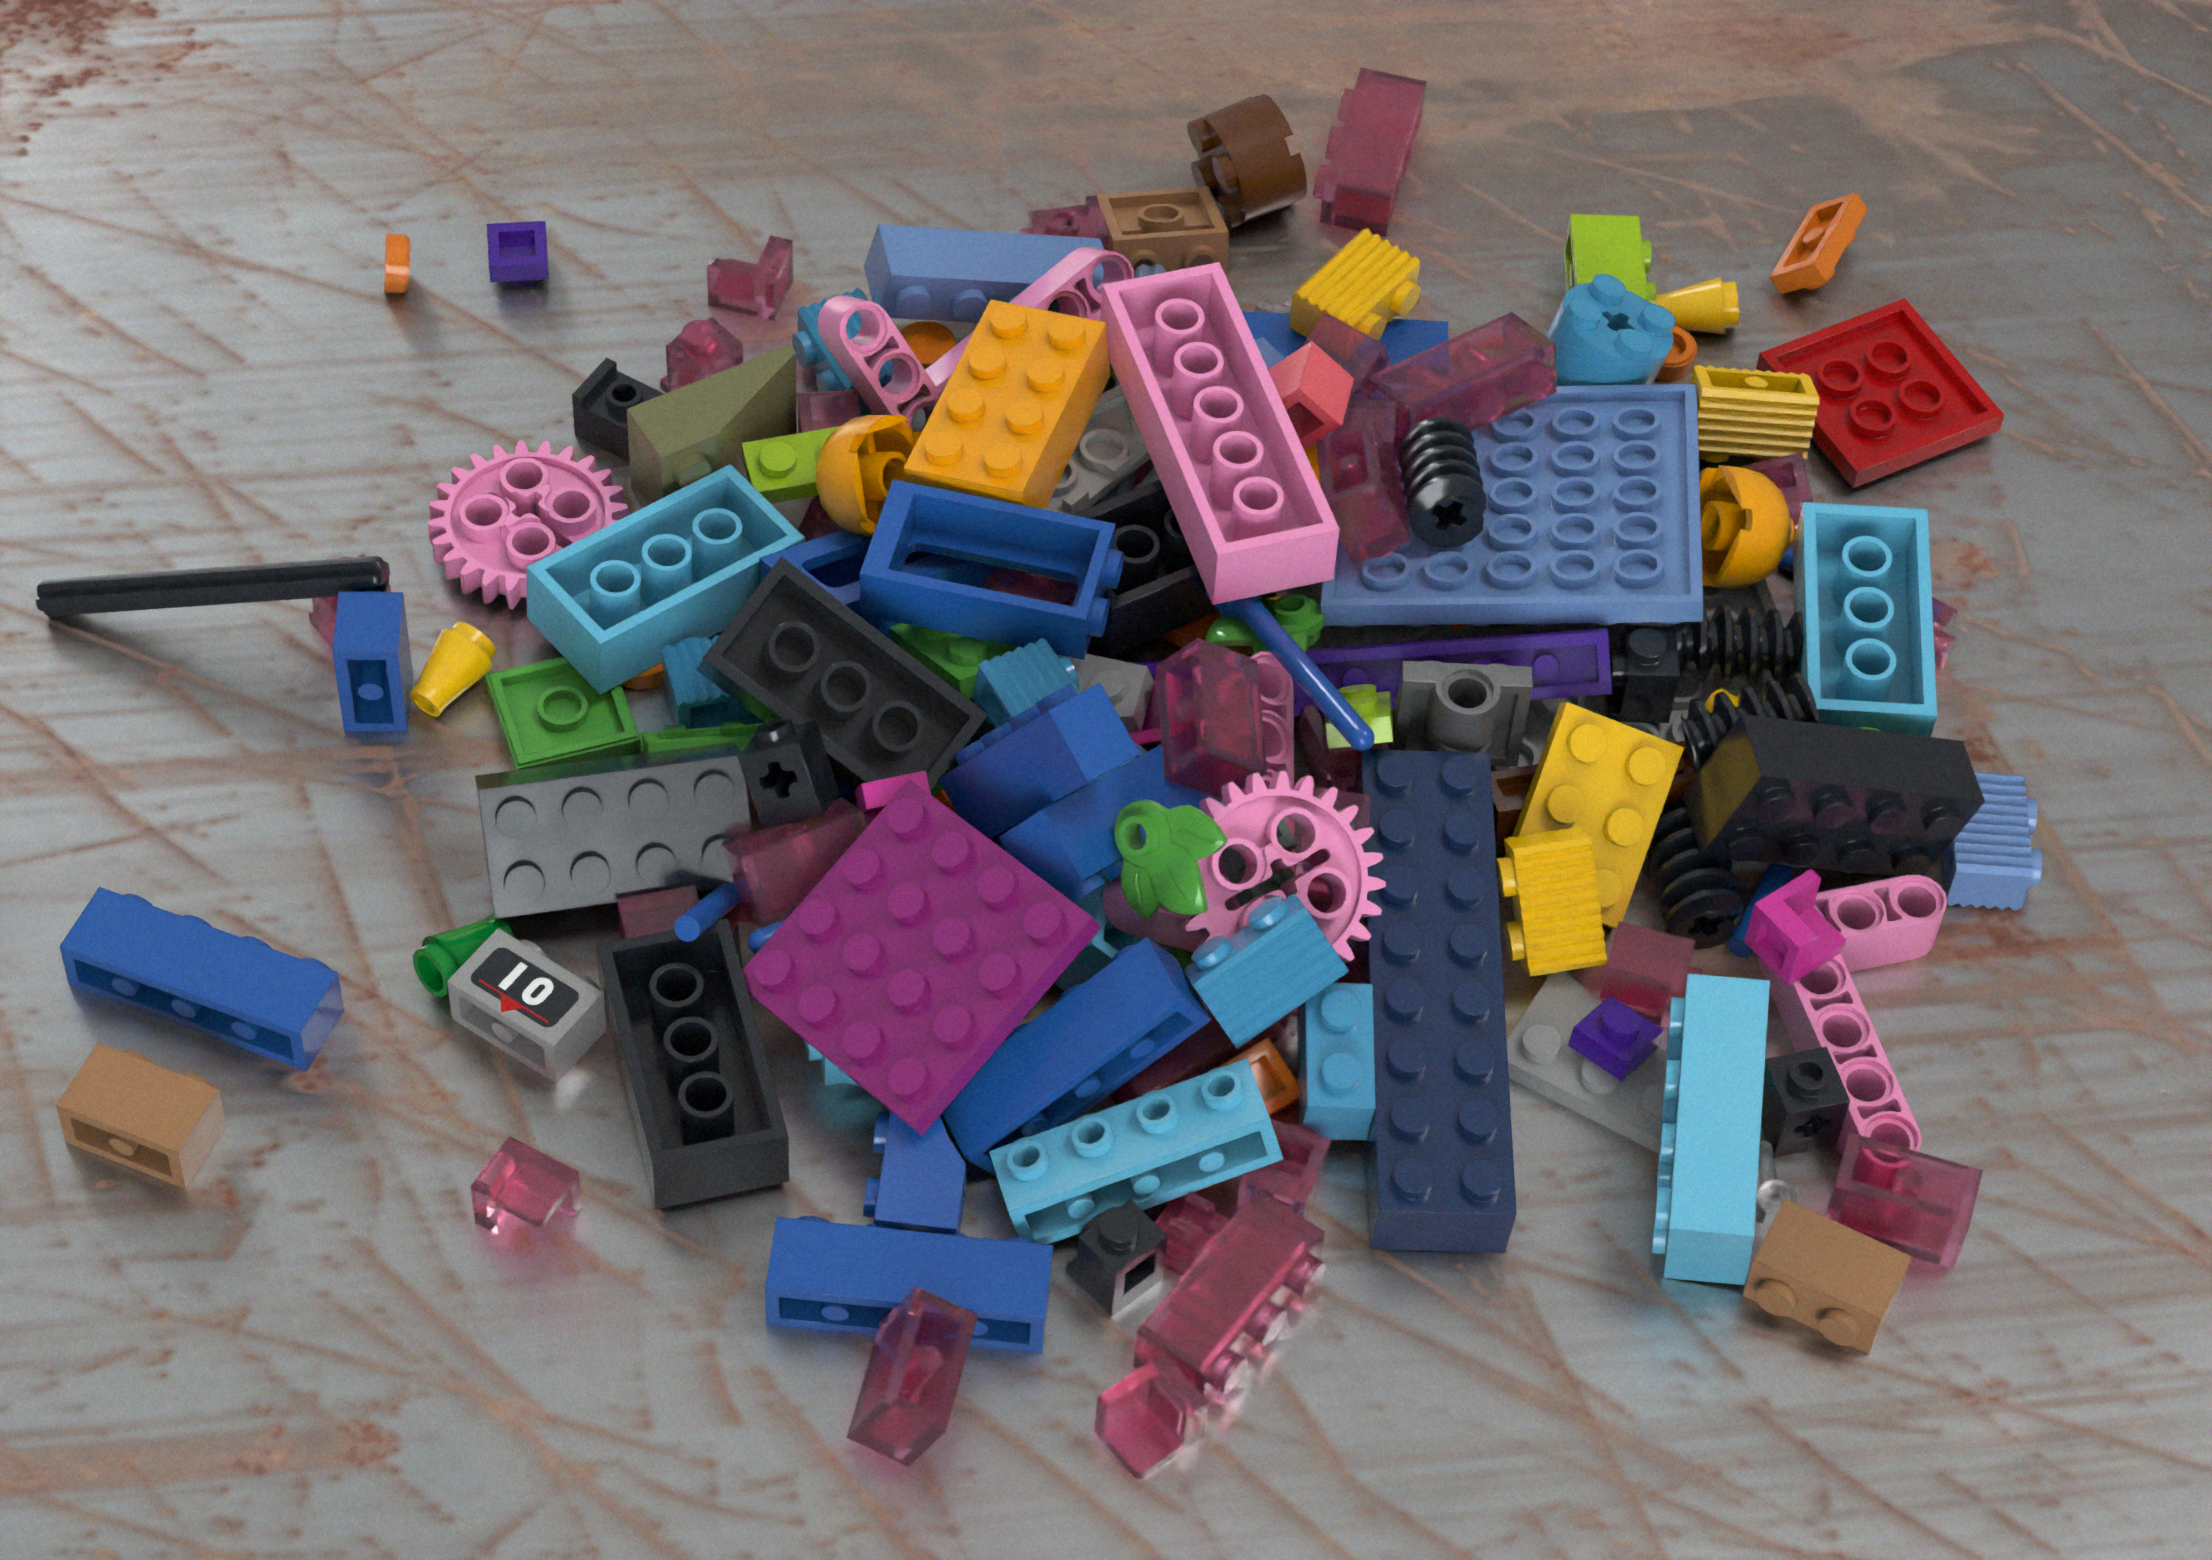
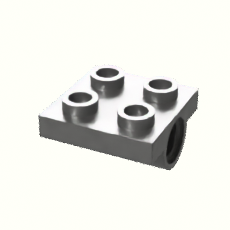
[1390,661,1533,767]

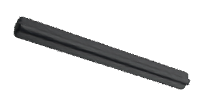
[36,556,390,616]

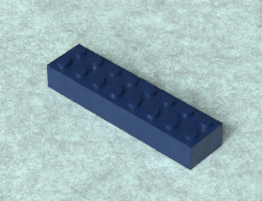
[1353,749,1517,1253]

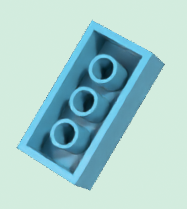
[527,464,805,695]
[1793,502,1937,737]
[1652,974,1770,1285]

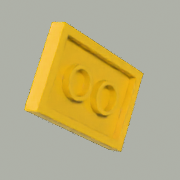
[1505,702,1684,930]

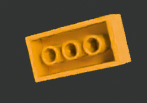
[903,299,1111,509]

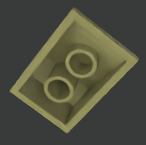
[627,344,797,508]

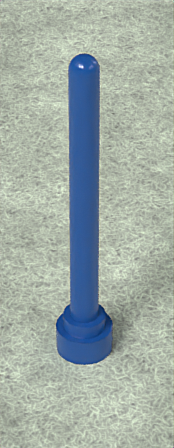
[1205,588,1375,751]

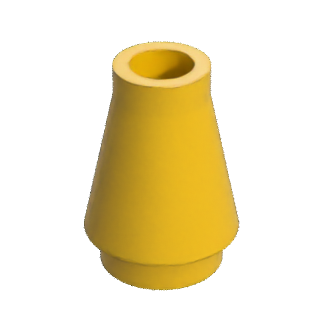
[1656,277,1739,335]
[408,622,496,717]

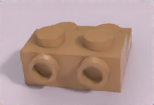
[1095,186,1229,275]

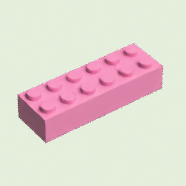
[1100,262,1340,605]

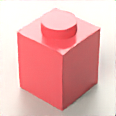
[1269,341,1354,450]

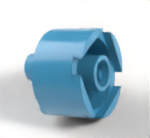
[1537,274,1676,386]

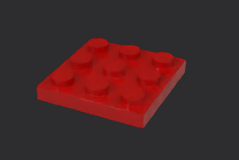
[1756,298,2004,488]

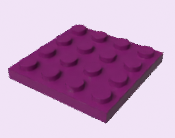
[742,779,1101,1136]

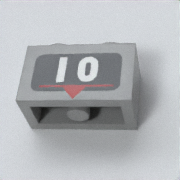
[447,928,606,1084]

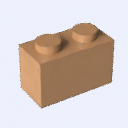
[56,1043,226,1189]
[1742,1198,1912,1354]

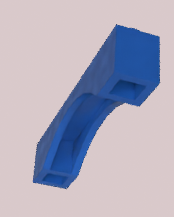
[863,850,1008,1234]

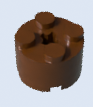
[1187,94,1307,230]

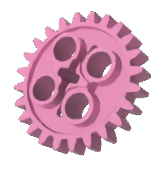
[427,440,629,609]
[1178,771,1386,963]

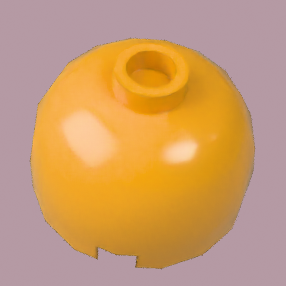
[816,415,922,538]
[1699,465,1794,589]

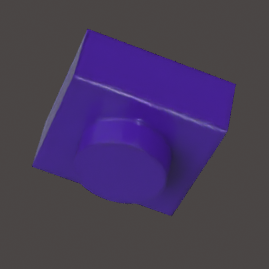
[487,221,549,282]
[1568,995,1664,1081]

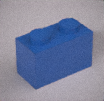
[332,590,413,732]

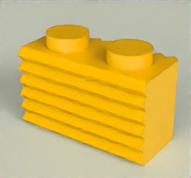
[1289,228,1421,362]
[1690,365,1819,467]
[1496,827,1608,977]

